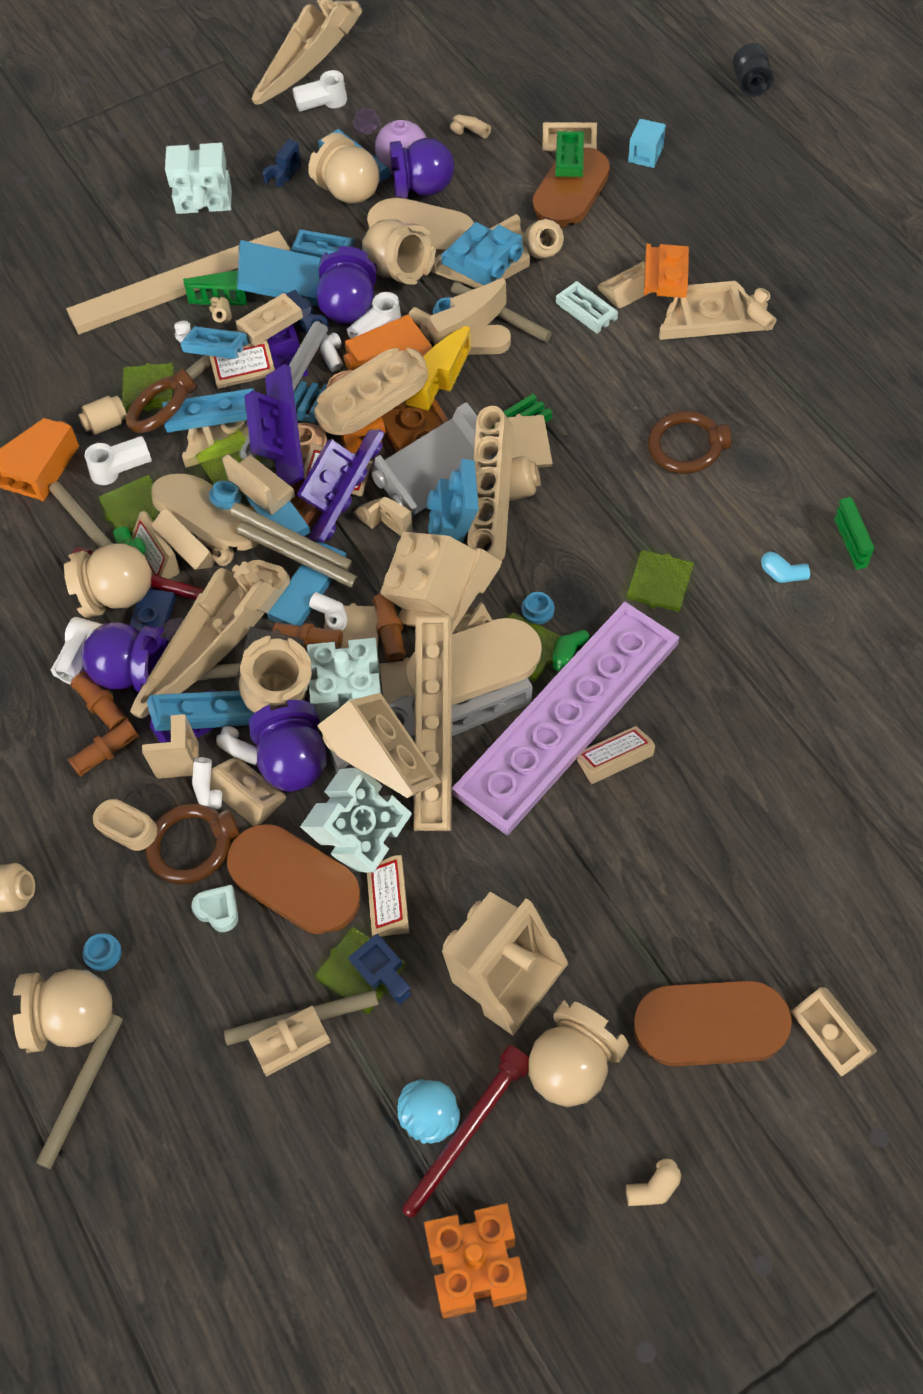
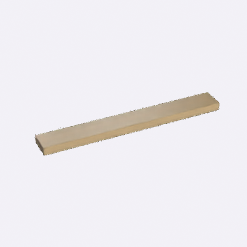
[66,231,290,335]

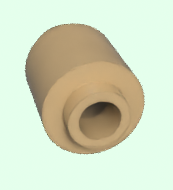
[78,395,127,435]

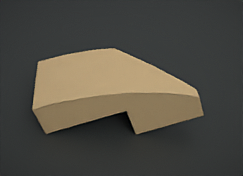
[353,497,413,536]

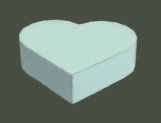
[192,885,238,932]

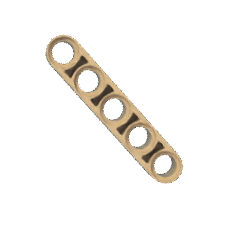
[467,405,514,561]

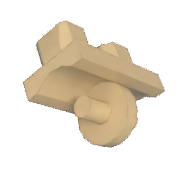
[248,1005,331,1077]

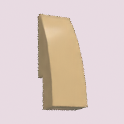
[428,278,507,345]

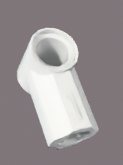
[292,70,347,112]
[347,292,401,338]
[84,436,151,485]
[51,617,103,684]

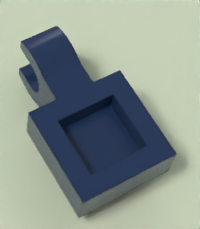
[263,139,302,187]
[286,290,329,333]
[348,934,411,1005]

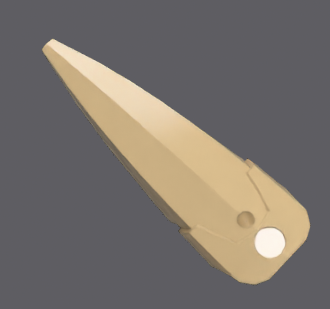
[252,0,362,105]
[130,560,290,719]

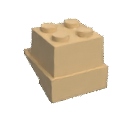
[380,532,502,630]
[442,892,568,1036]

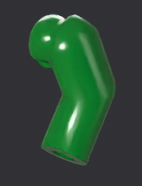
[113,526,146,554]
[552,630,590,672]

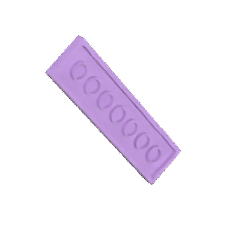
[452,602,680,836]

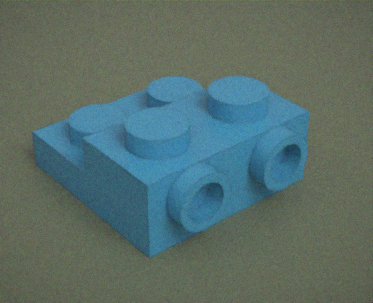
[441,222,523,286]
[427,459,479,543]

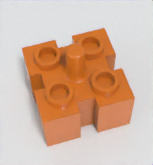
[424,1203,527,1319]

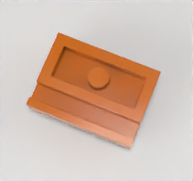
[643,243,689,298]

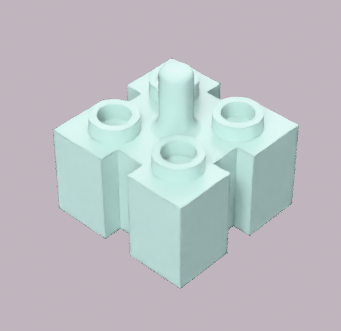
[165,143,232,214]
[307,638,382,723]
[300,768,412,873]

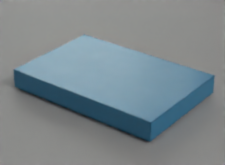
[237,240,321,306]

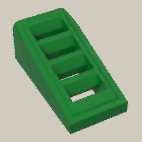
[183,270,247,306]

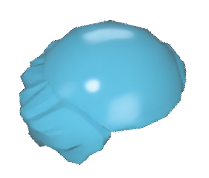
[398,1079,460,1144]

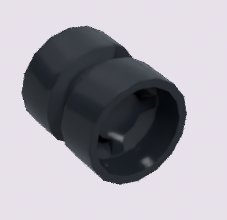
[733,43,774,97]

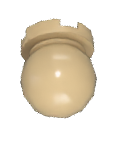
[309,133,380,204]
[362,219,436,285]
[64,544,152,618]
[239,636,311,713]
[13,969,112,1053]
[529,1000,629,1107]

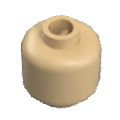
[524,219,564,259]
[493,456,541,501]
[0,863,35,913]

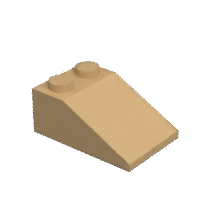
[317,693,441,798]

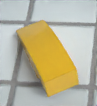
[405,326,471,411]

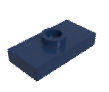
[130,589,176,638]

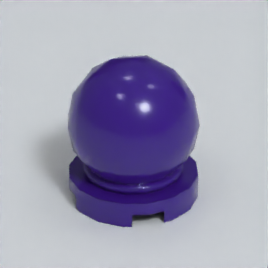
[389,138,455,199]
[316,246,377,324]
[81,622,169,693]
[248,700,327,792]

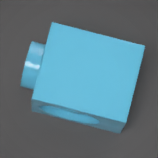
[628,119,666,168]

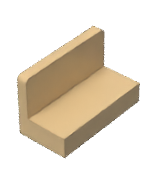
[236,293,303,346]
[222,454,295,516]
[142,714,199,779]

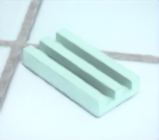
[556,281,618,334]

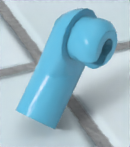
[761,552,810,583]

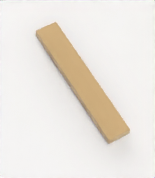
[414,616,453,831]

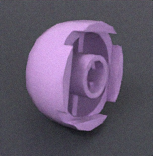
[375,120,426,174]

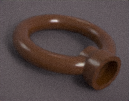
[126,368,198,433]
[648,411,731,474]
[145,803,240,884]

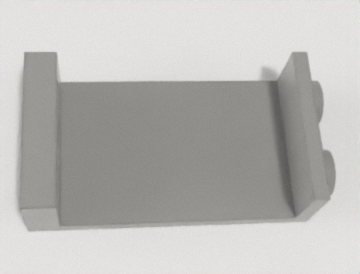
[371,402,498,518]

